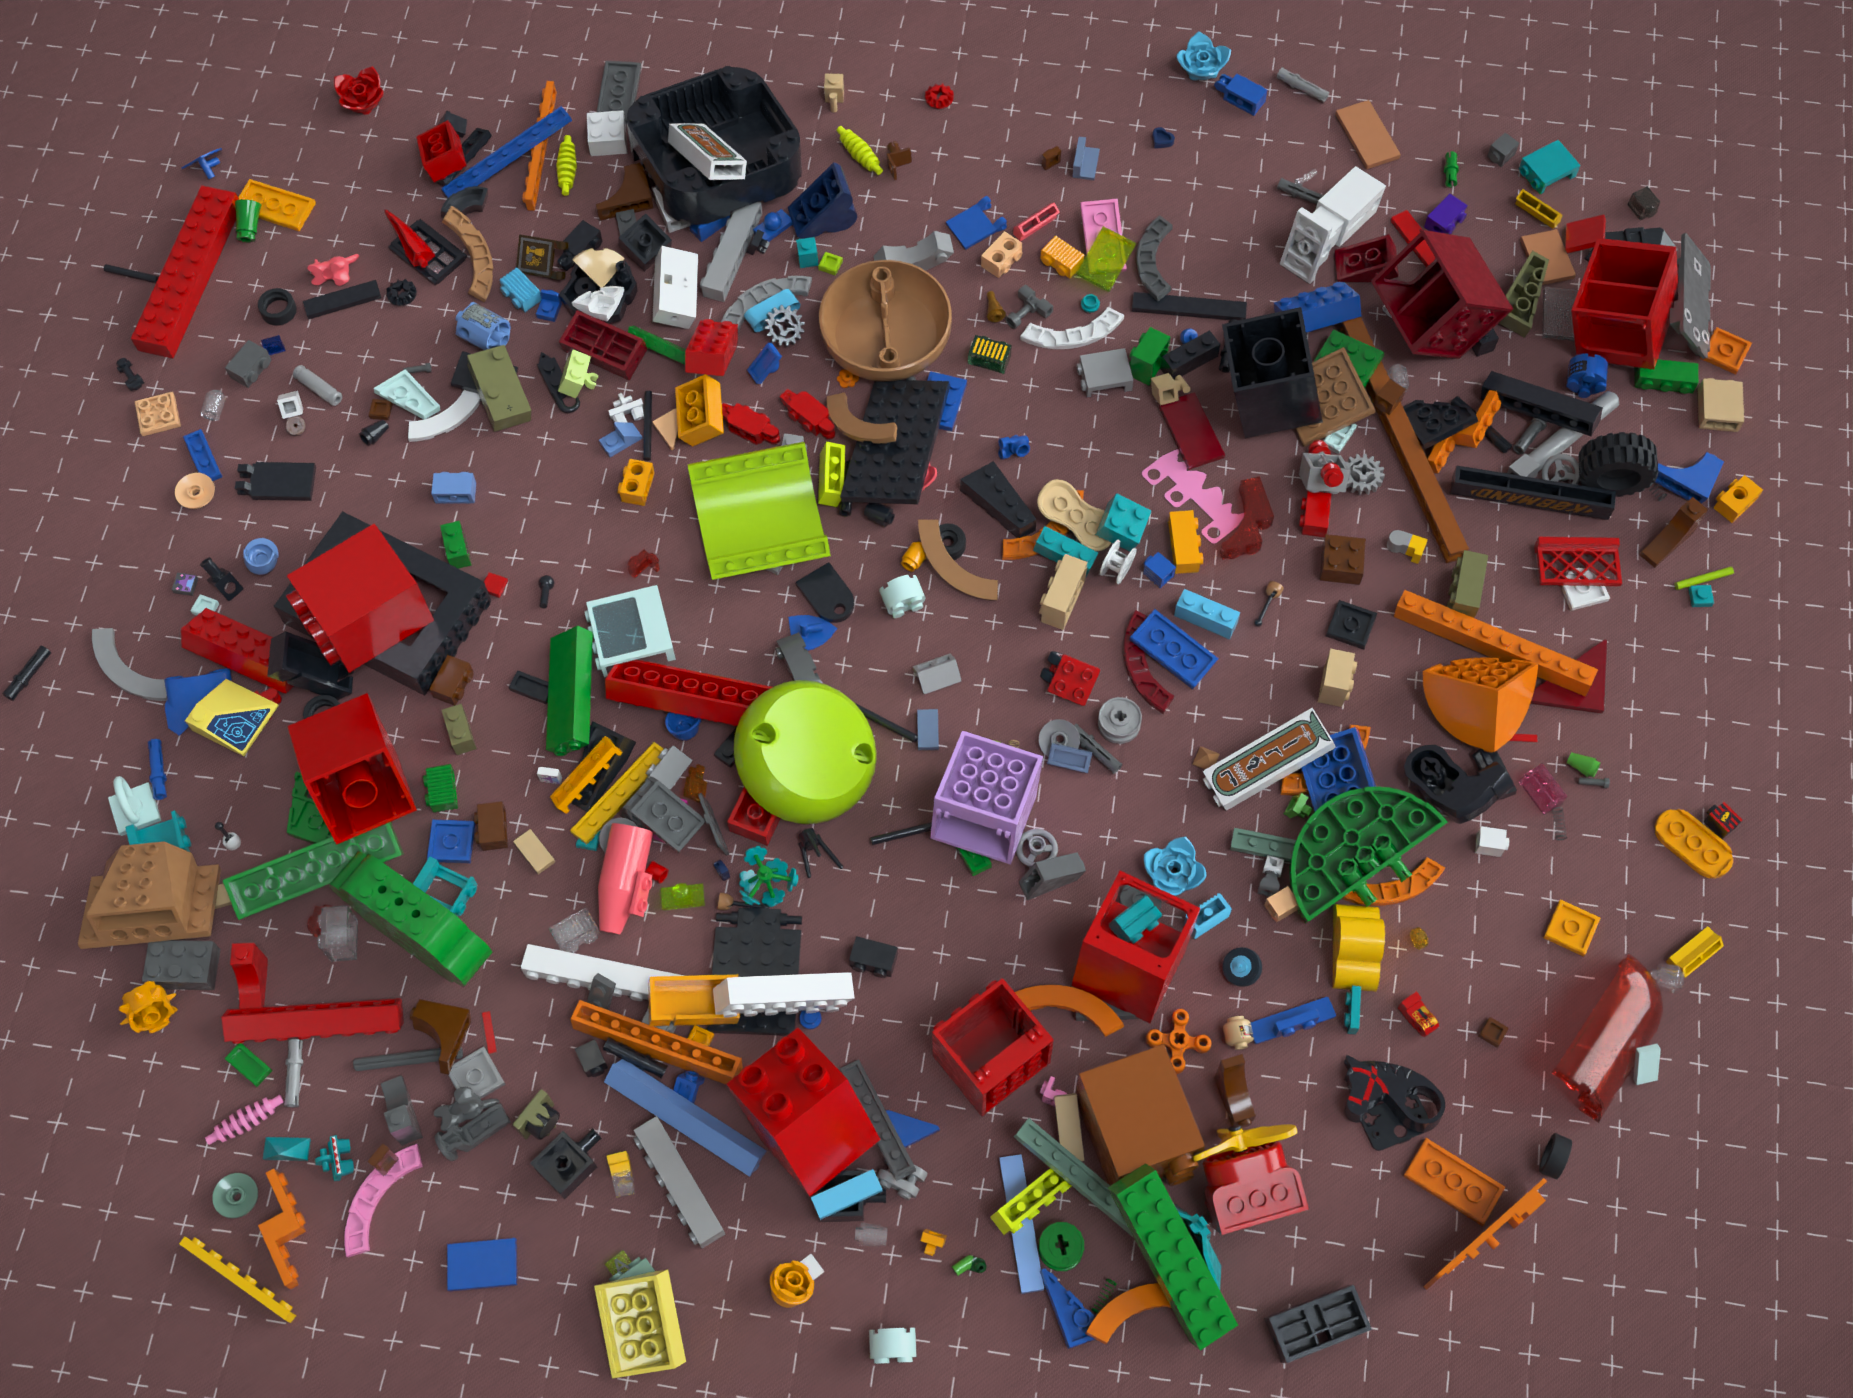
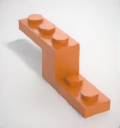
[1427,390,1501,474]
[258,1168,306,1290]

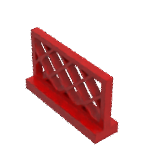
[1534,537,1622,586]

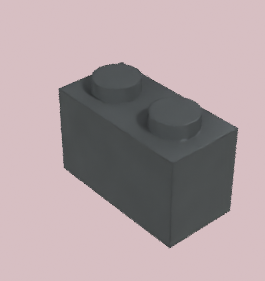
[225,340,272,388]

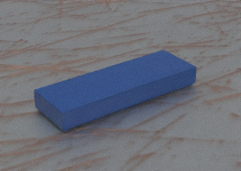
[183,429,222,481]

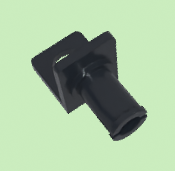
[200,557,244,601]

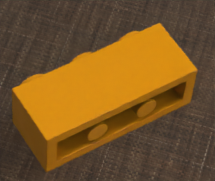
[1168,510,1203,574]

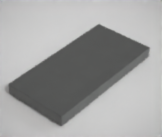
[597,61,642,124]

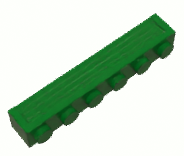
[628,326,686,365]

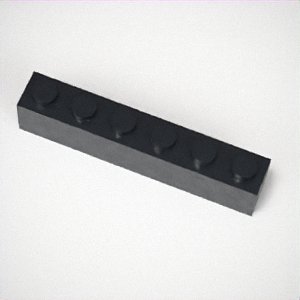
[1480,371,1603,436]

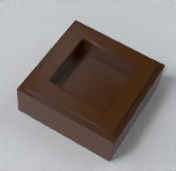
[369,399,393,420]
[1478,1017,1509,1048]

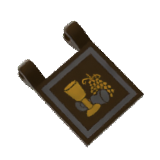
[516,234,569,280]

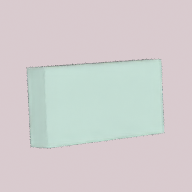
[1633,1044,1661,1085]

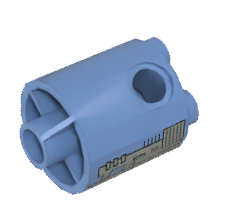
[456,302,511,351]

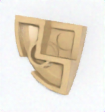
[572,248,624,288]

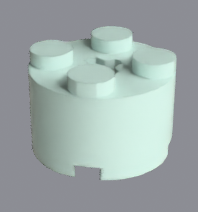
[879,575,926,618]
[869,1328,916,1364]

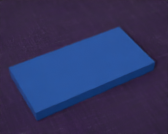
[1129,609,1219,689]

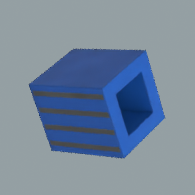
[1143,552,1176,588]

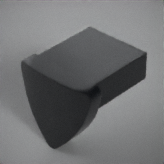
[438,111,467,138]

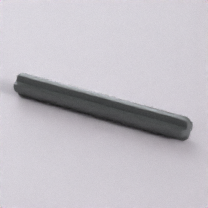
[353,1047,463,1071]

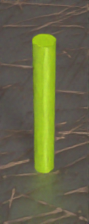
[1674,567,1734,590]

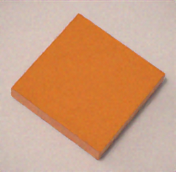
[1700,327,1752,375]

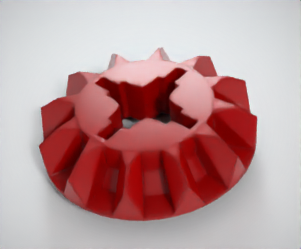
[925,83,954,109]

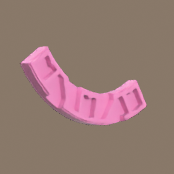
[344,1144,423,1257]

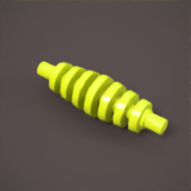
[836,126,883,175]
[556,135,577,196]

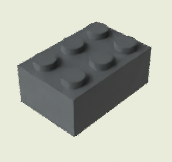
[142,940,221,990]

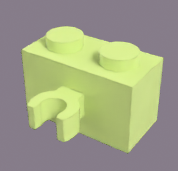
[558,350,598,398]

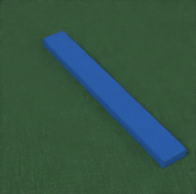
[441,106,572,198]

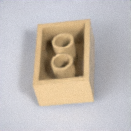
[1039,554,1088,630]

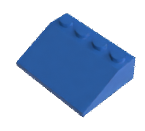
[1301,727,1376,811]

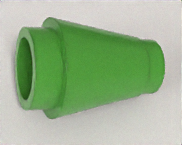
[1567,752,1601,778]

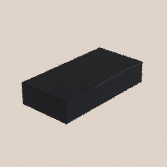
[509,670,549,704]

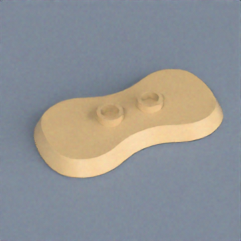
[1037,479,1111,551]

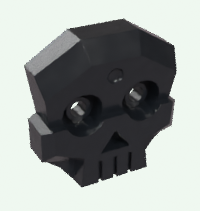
[559,249,638,323]

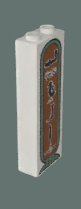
[668,124,747,180]
[1203,708,1336,811]

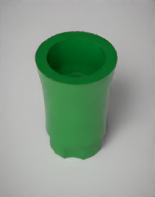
[235,199,262,243]

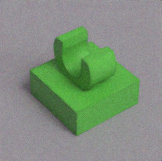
[1283,793,1312,818]

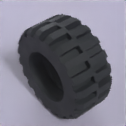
[1578,432,1659,497]

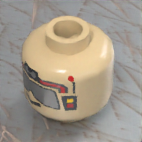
[1223,1016,1254,1050]

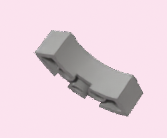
[873,231,954,271]

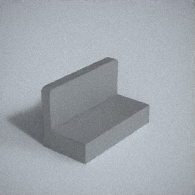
[913,653,961,694]

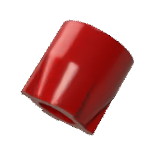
[645,861,669,884]

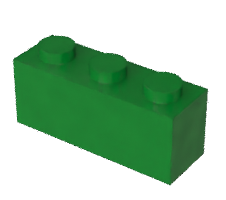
[1634,359,1699,394]

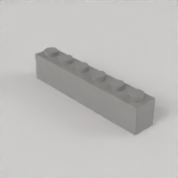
[700,202,763,302]
[633,1116,725,1249]

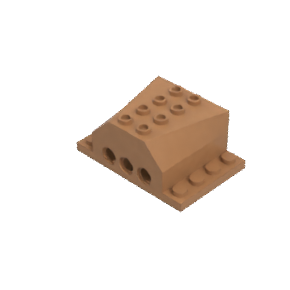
[78,842,221,949]

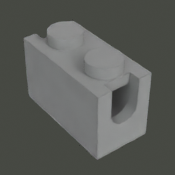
[644,745,693,790]

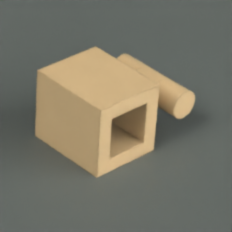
[824,74,844,113]
[1151,373,1190,406]

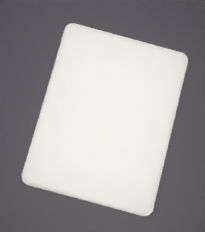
[801,1254,824,1280]

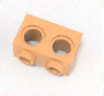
[981,231,1023,278]

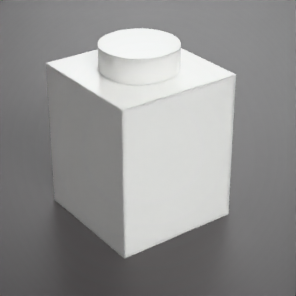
[277,391,303,419]
[1475,826,1509,857]

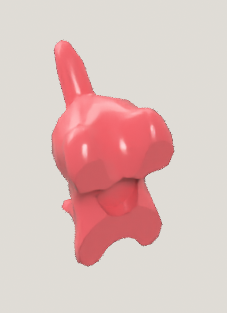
[307,254,359,286]

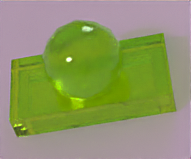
[661,883,705,910]

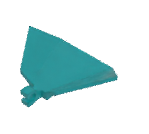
[1174,1203,1222,1290]

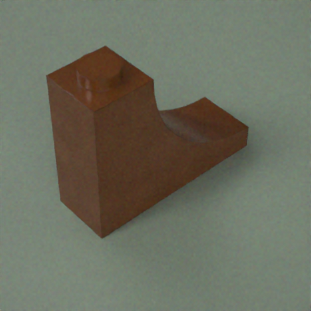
[596,163,654,221]
[1640,497,1708,568]
[410,999,471,1075]
[1214,1054,1256,1128]

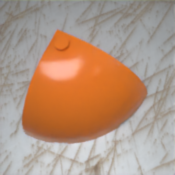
[1423,657,1538,752]

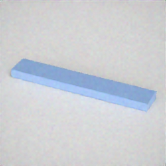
[999,1154,1044,1294]

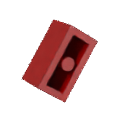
[1299,491,1331,538]

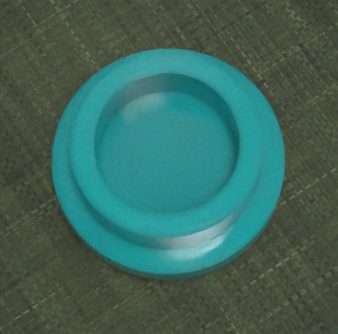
[1081,294,1100,313]

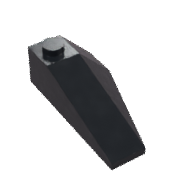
[572,721,636,812]

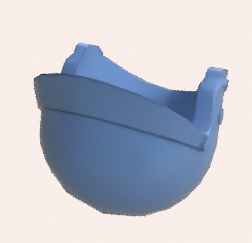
[243,538,279,575]

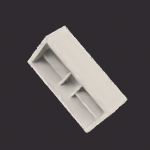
[653,246,698,329]

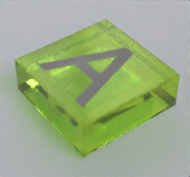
[605,1250,632,1276]

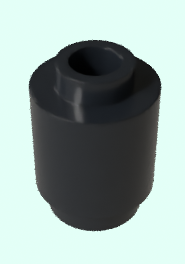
[864,503,895,527]

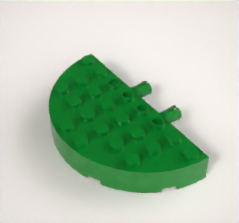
[1289,787,1448,924]

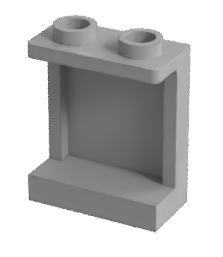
[1076,348,1133,397]

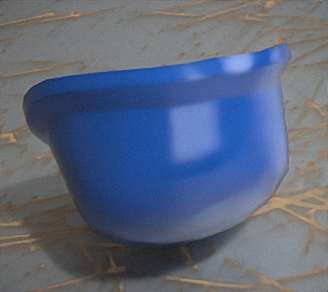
[665,712,702,741]

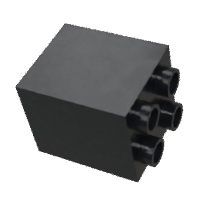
[1222,307,1323,439]

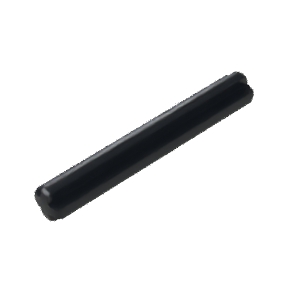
[1450,396,1512,453]

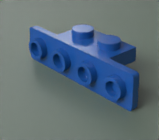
[1251,997,1336,1044]

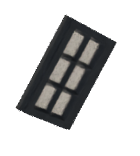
[388,219,467,285]

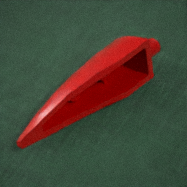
[384,210,435,268]

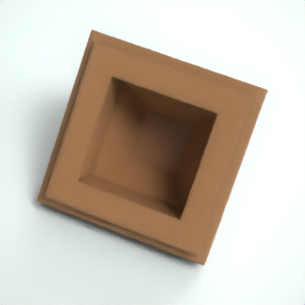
[1193,746,1220,770]

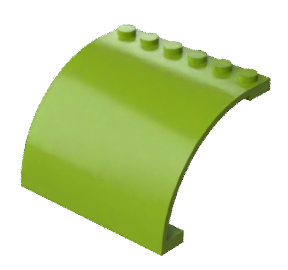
[687,442,831,580]

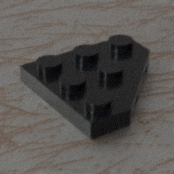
[1403,400,1479,449]

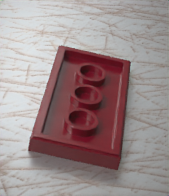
[1159,392,1225,470]

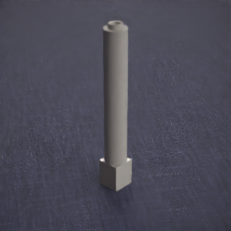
[1507,391,1619,478]

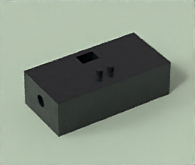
[1264,1285,1372,1363]

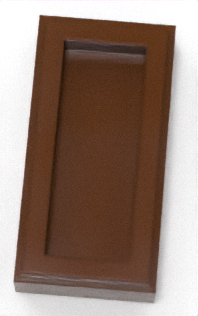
[367,1143,399,1176]

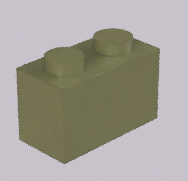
[442,704,477,755]

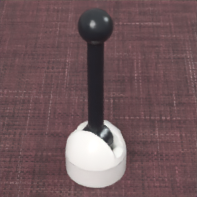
[215,822,241,850]

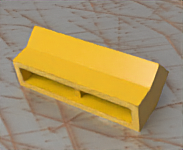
[1515,189,1563,229]
[1666,926,1724,978]

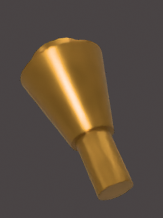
[987,291,1006,322]

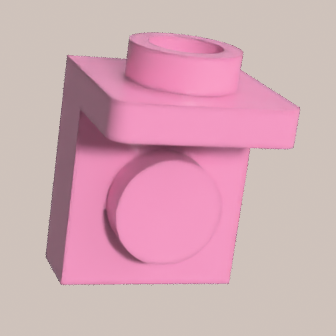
[1040,1076,1067,1107]

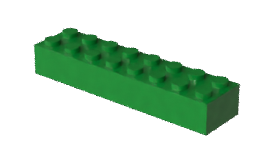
[222,822,404,920]
[1107,1163,1238,1351]

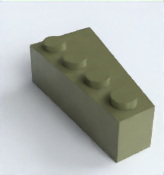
[1499,250,1549,338]

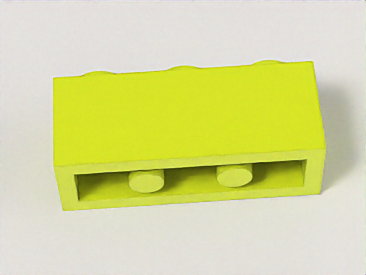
[818,442,845,507]

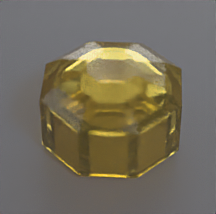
[1409,927,1429,950]

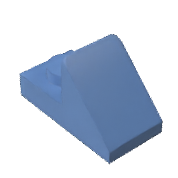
[599,422,643,457]

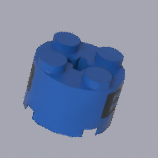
[1567,354,1608,398]

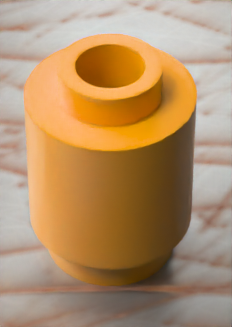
[901,542,927,572]

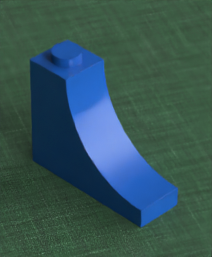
[1655,452,1724,504]

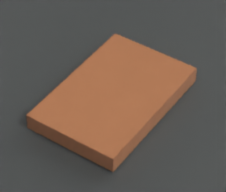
[1520,229,1576,285]

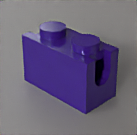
[1424,194,1468,234]

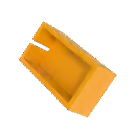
[648,975,740,1026]

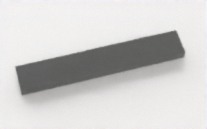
[839,1059,916,1181]

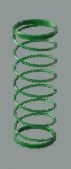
[1091,1278,1117,1314]

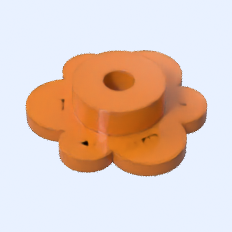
[837,369,859,388]

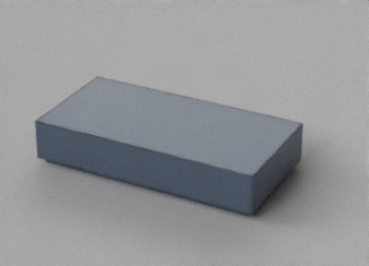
[917,709,939,750]
[1047,743,1093,773]

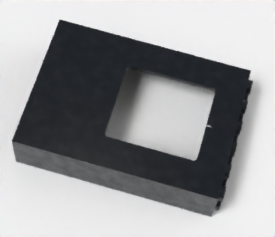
[274,511,491,696]

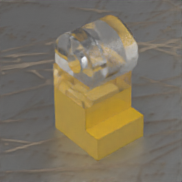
[607,1151,635,1198]

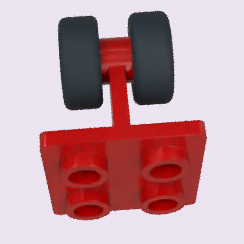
[1040,651,1100,706]

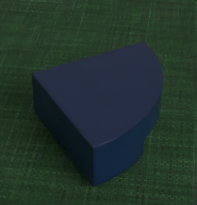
[713,859,730,881]

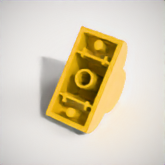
[1333,904,1385,991]

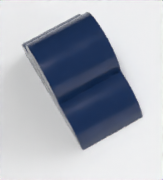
[787,162,857,239]

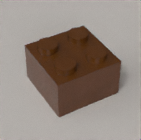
[1320,534,1366,585]

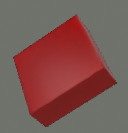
[484,572,508,598]

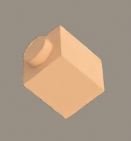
[1264,886,1298,923]

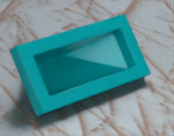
[263,1137,311,1161]

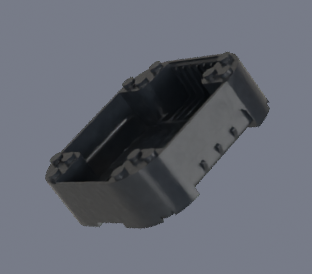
[627,66,802,225]

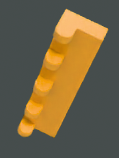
[550,736,623,814]

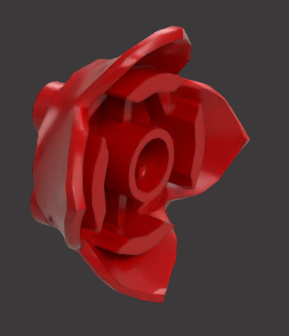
[334,66,384,115]

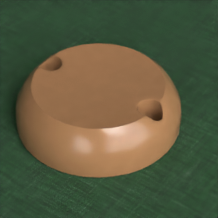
[819,260,952,382]

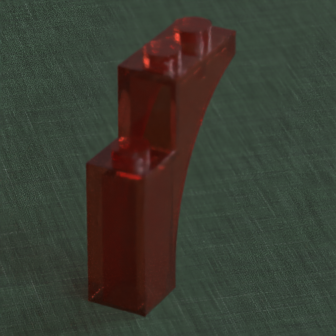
[1220,476,1274,560]

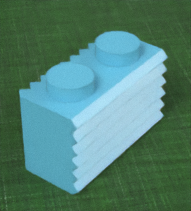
[500,268,542,312]
[1183,893,1232,939]

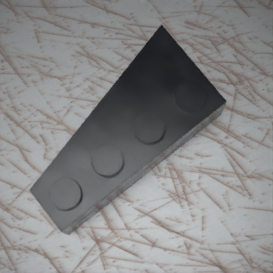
[960,461,1037,538]

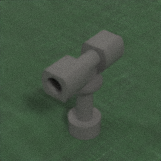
[1005,285,1053,329]

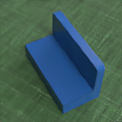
[689,216,730,242]

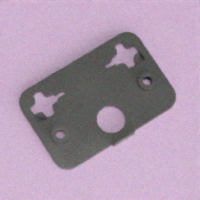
[698,793,729,855]

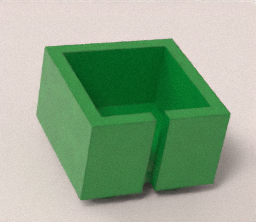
[1129,327,1170,386]

